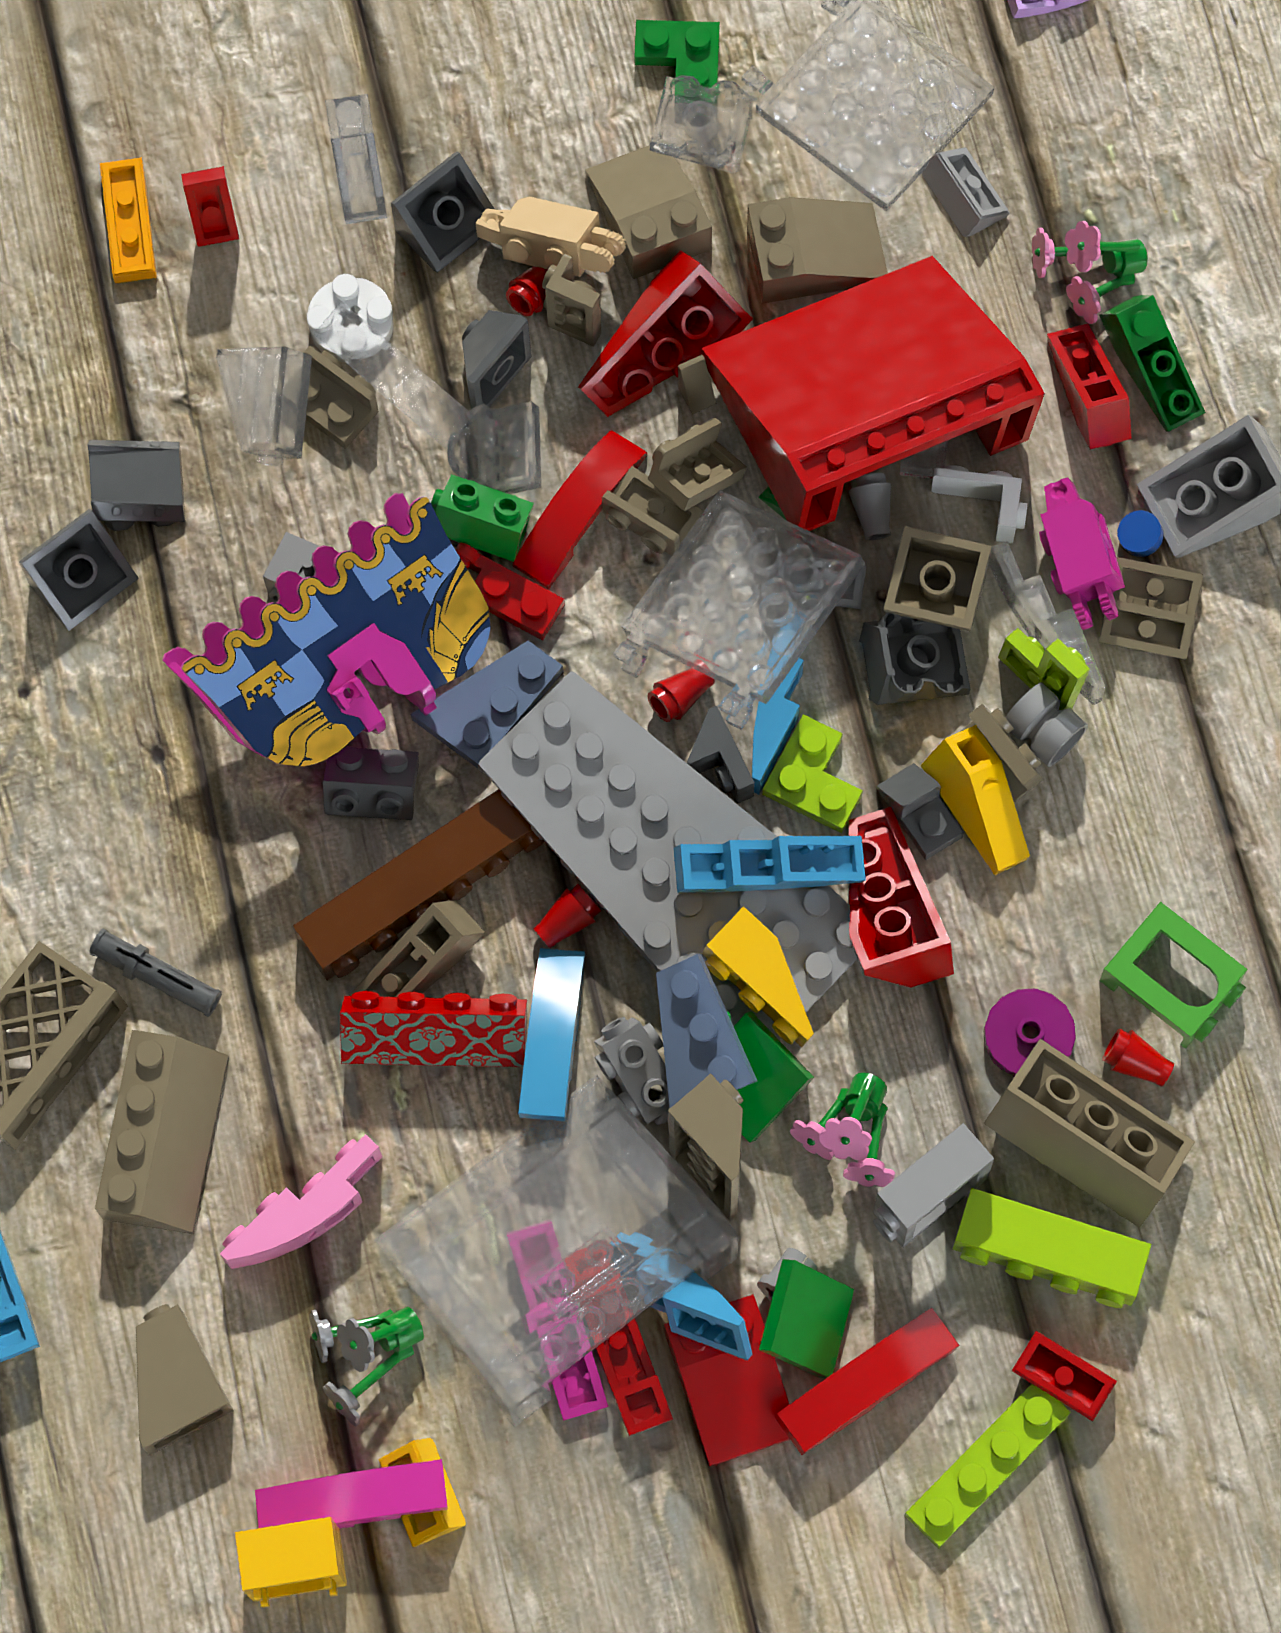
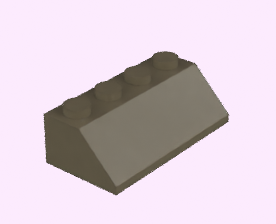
[95,1030,229,1234]
[983,1039,1195,1228]
[668,1074,743,1221]

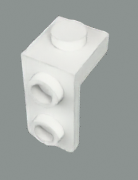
[931,465,1027,543]

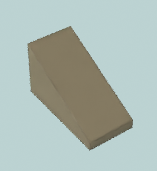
[678,355,717,415]

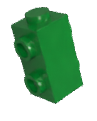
[431,474,534,562]

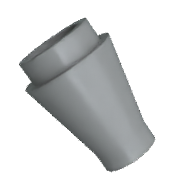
[848,473,891,540]

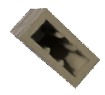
[136,1304,234,1455]

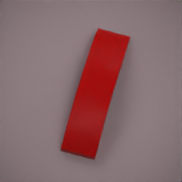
[513,430,647,589]
[564,1242,673,1436]

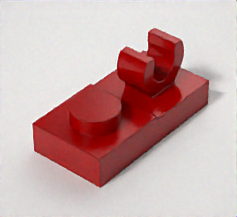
[181,166,239,247]

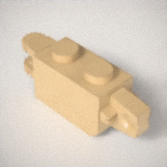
[476,196,627,277]

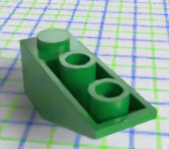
[1099,295,1206,432]

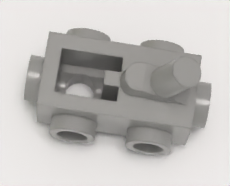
[594,1017,670,1125]

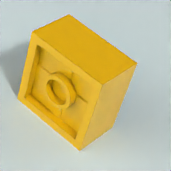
[235,1517,347,1608]

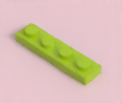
[905,1384,1071,1549]

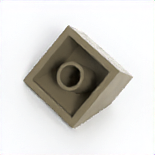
[883,526,991,632]

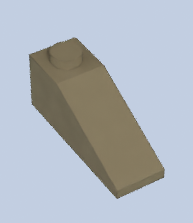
[349,900,485,997]

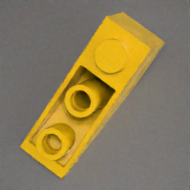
[920,725,1030,875]
[701,906,814,1047]

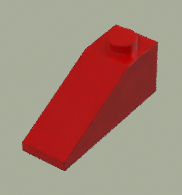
[1047,323,1132,450]

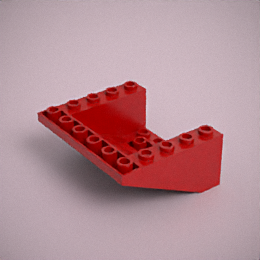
[700,256,1045,536]

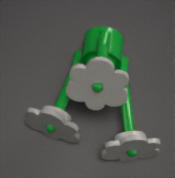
[309,1307,424,1427]

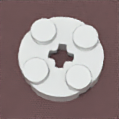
[307,274,393,362]

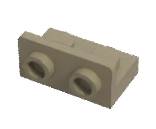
[542,254,601,347]
[278,346,379,449]

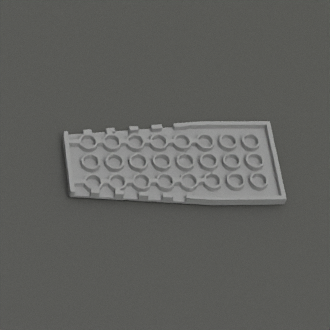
[478,671,857,1040]

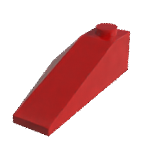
[578,250,753,417]
[849,807,954,988]

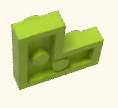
[998,628,1090,710]
[762,714,863,834]

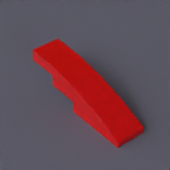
[774,1308,960,1455]

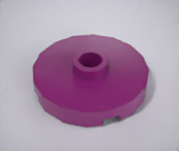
[984,988,1076,1077]

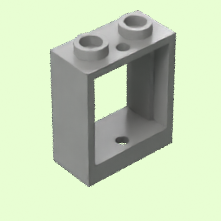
[873,1123,994,1248]

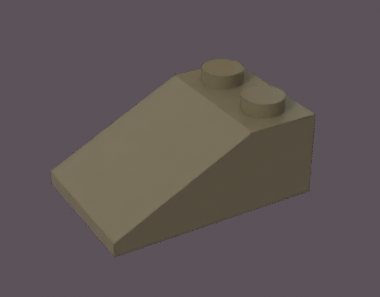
[585,140,712,279]
[747,197,888,304]

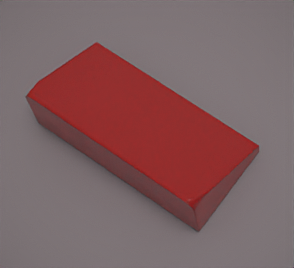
[1012,1331,1117,1422]

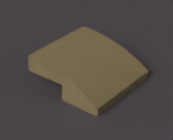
[1099,557,1203,660]

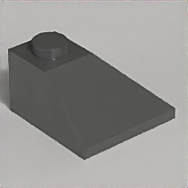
[462,310,532,420]

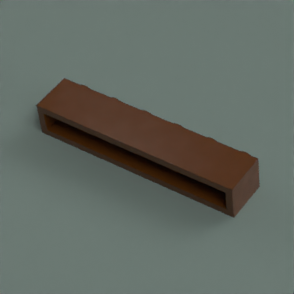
[293,789,545,981]

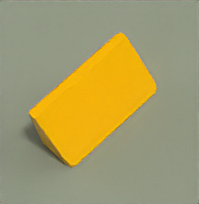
[378,1438,466,1547]

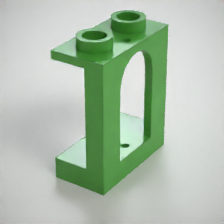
[1099,901,1248,1049]

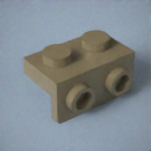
[648,418,747,511]
[602,466,704,558]
[960,704,1044,803]

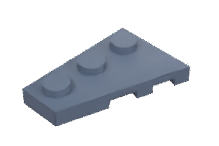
[411,641,564,769]
[656,954,757,1108]

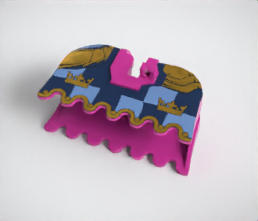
[162,493,491,767]

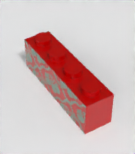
[340,991,527,1067]

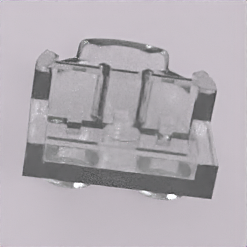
[447,401,541,494]

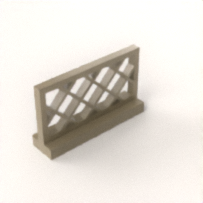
[0,941,128,1150]

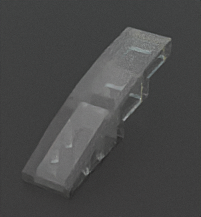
[314,301,473,448]
[989,541,1105,705]

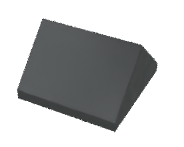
[391,152,494,273]
[19,509,139,631]

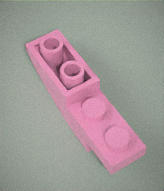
[220,1134,382,1269]

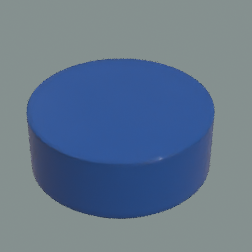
[1117,510,1164,557]

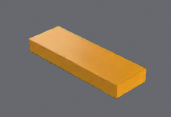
[100,157,157,284]

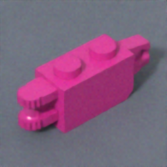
[1039,477,1125,630]

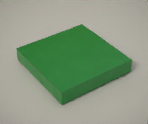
[734,1011,814,1143]
[759,1259,854,1379]

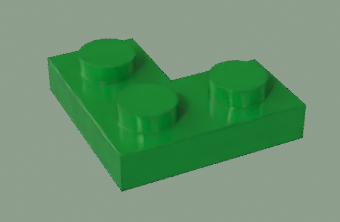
[634,20,720,105]

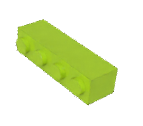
[952,1188,1152,1308]

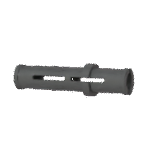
[89,928,222,1017]

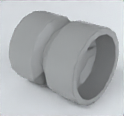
[1006,683,1088,767]

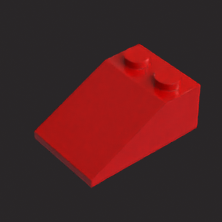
[664,1294,790,1467]

